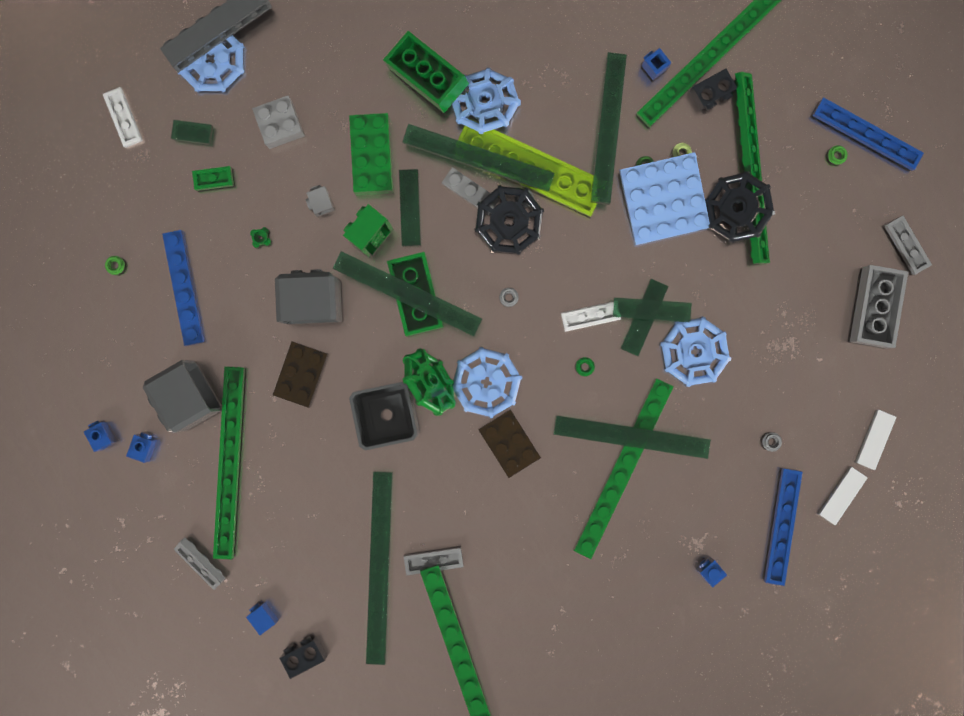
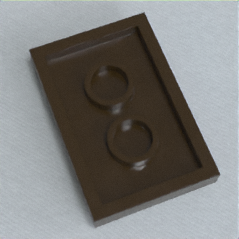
[273,341,328,408]
[478,409,541,478]

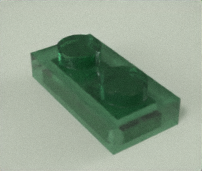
[171,120,213,145]

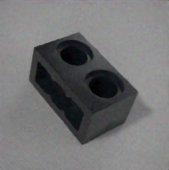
[689,68,737,111]
[279,636,327,679]

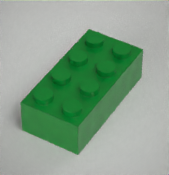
[383,31,469,113]
[349,113,394,196]
[343,204,394,259]
[387,252,444,337]

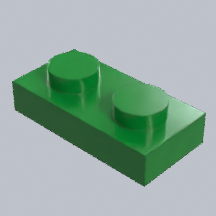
[192,166,234,191]

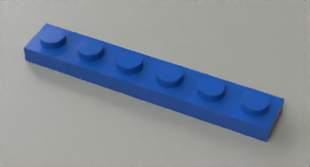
[812,97,924,171]
[162,230,205,346]
[764,468,803,586]

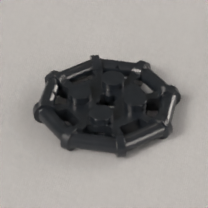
[705,171,776,243]
[474,185,544,255]

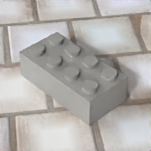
[850,265,908,349]

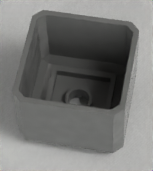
[275,269,342,324]
[143,360,222,433]
[349,382,420,450]

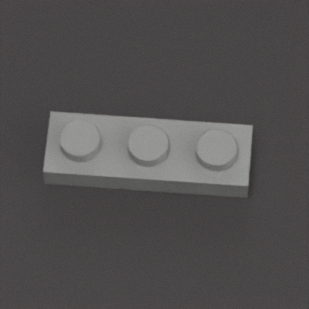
[442,167,500,216]
[884,216,932,275]
[174,538,225,590]
[403,547,464,576]

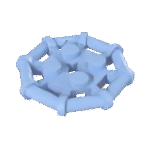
[177,35,245,93]
[452,67,521,134]
[660,316,731,387]
[453,347,522,418]

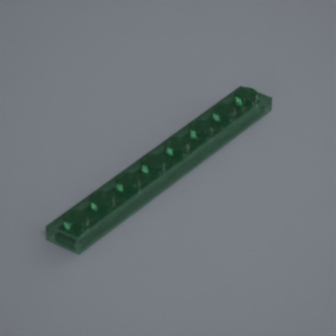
[590,52,627,205]
[402,124,555,192]
[333,251,482,337]
[554,416,711,459]

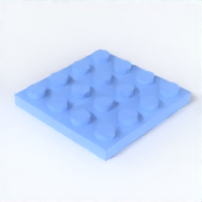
[619,152,710,245]

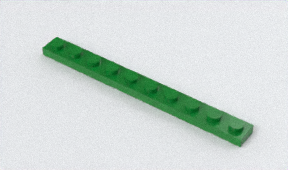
[636,0,782,128]
[735,72,770,264]
[213,366,245,560]
[573,378,674,559]
[420,564,491,716]

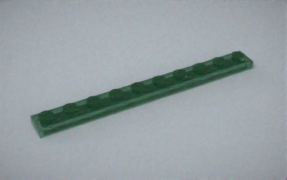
[366,471,393,665]

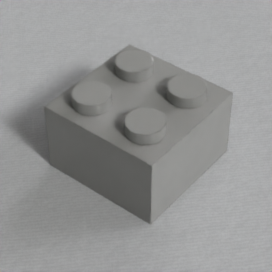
[252,95,305,149]

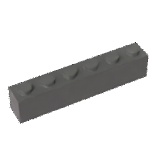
[160,0,272,73]

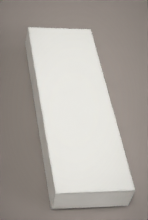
[103,87,143,148]
[561,301,621,332]
[855,410,896,470]
[818,467,867,525]

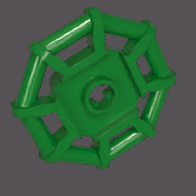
[403,348,456,416]

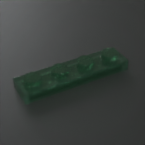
[399,169,421,247]
[620,279,669,357]
[612,297,692,323]

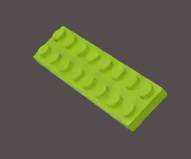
[452,118,607,217]

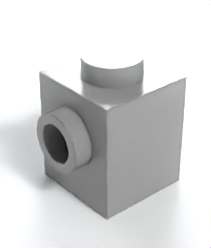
[305,185,335,217]

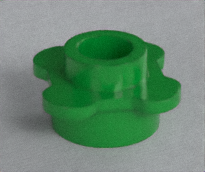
[250,227,271,248]

